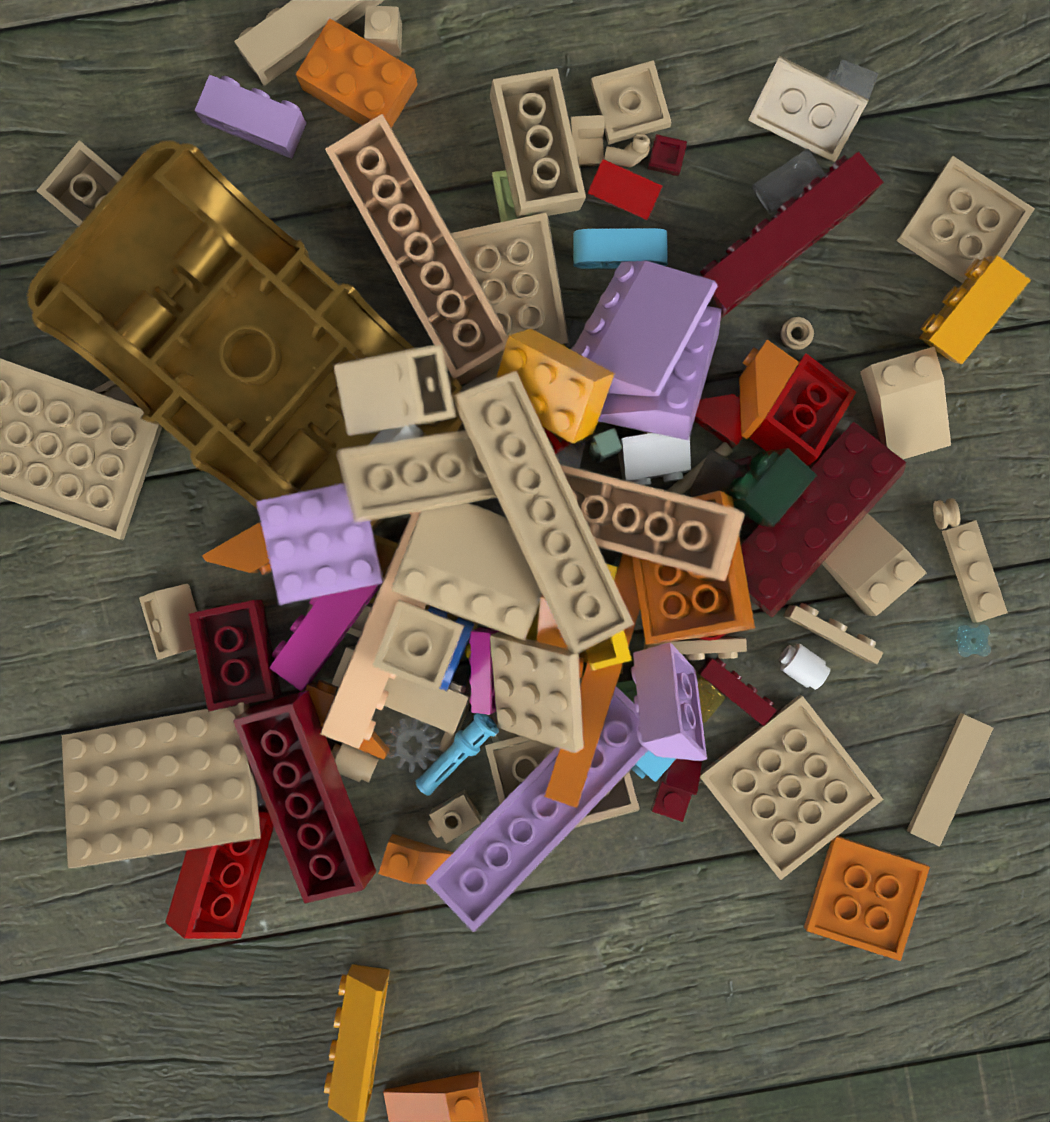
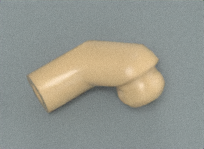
[604,134,650,167]

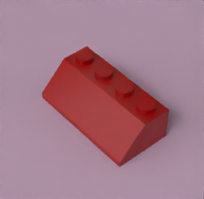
[165,807,274,939]

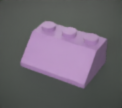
[631,642,707,761]

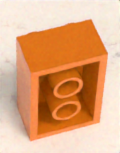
[296,18,418,128]

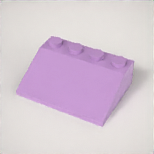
[571,261,718,396]
[598,306,722,440]

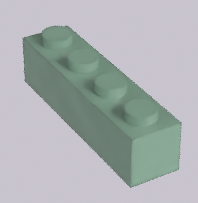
[588,428,622,464]

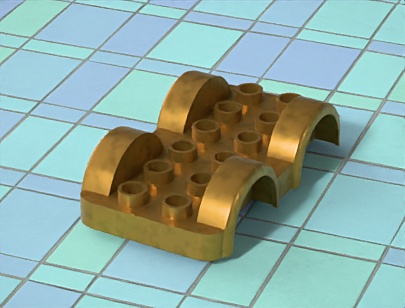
[27,141,464,530]

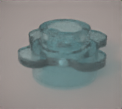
[957,624,991,657]

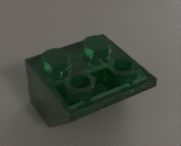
[727,448,817,527]

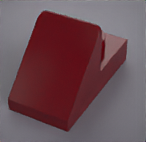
[651,758,702,822]

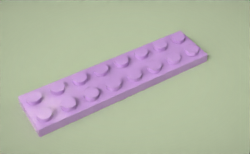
[425,687,649,932]

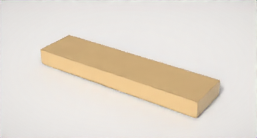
[907,713,994,847]

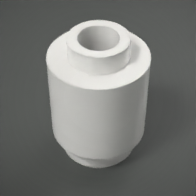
[779,643,830,690]

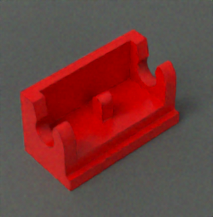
[588,159,662,221]

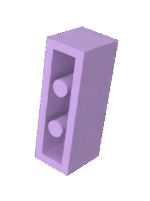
[195,74,306,159]

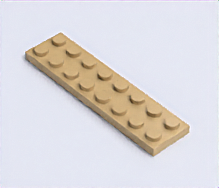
[452,371,634,654]

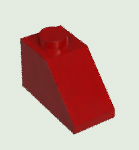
[694,394,743,449]

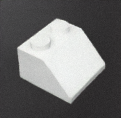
[618,433,691,486]

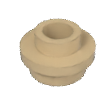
[781,317,814,350]

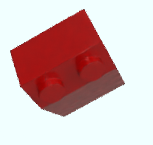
[749,353,857,475]

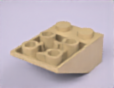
[334,345,455,436]

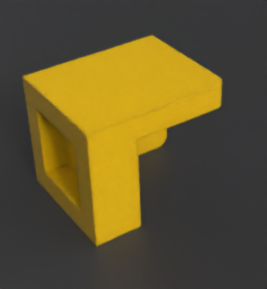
[585,630,631,670]

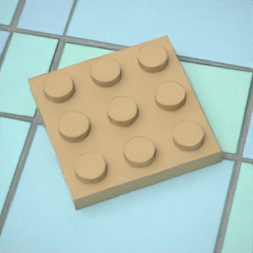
[896,156,1035,284]
[490,632,584,753]

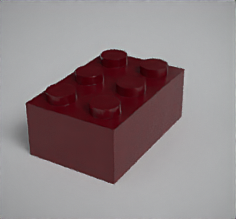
[188,599,282,712]

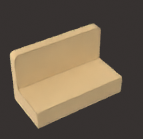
[139,584,197,660]

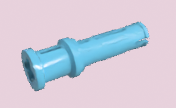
[415,713,499,796]

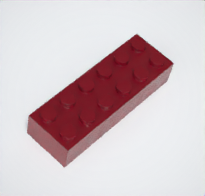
[699,151,884,320]
[741,422,907,618]
[233,690,377,904]

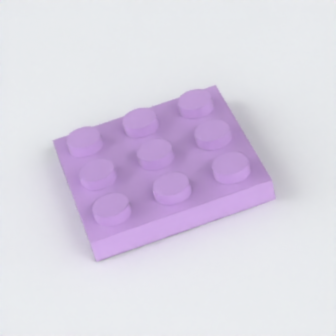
[257,484,384,604]

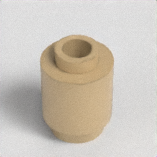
[332,743,379,783]

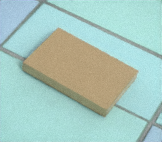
[748,56,869,163]

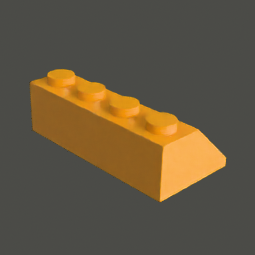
[324,964,390,1122]

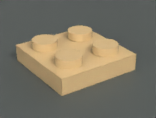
[591,60,672,145]
[372,600,464,692]

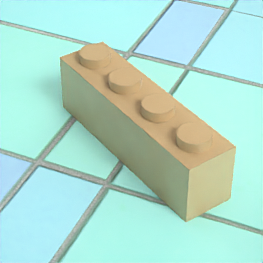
[332,646,471,734]

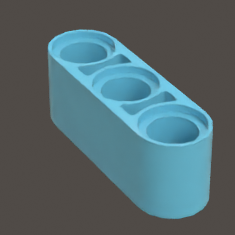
[573,228,668,269]

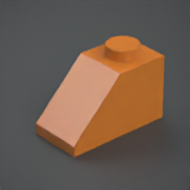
[202,522,272,575]
[378,834,453,885]

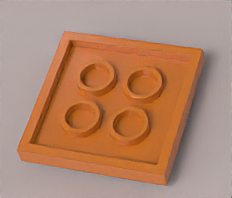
[804,836,930,961]

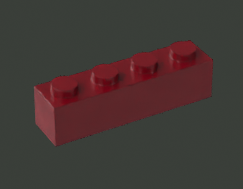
[697,658,776,726]

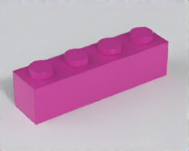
[469,627,499,715]

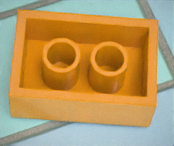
[919,255,1031,364]
[496,328,615,443]

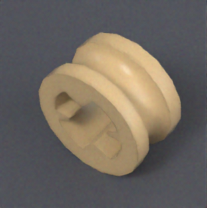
[933,498,960,529]

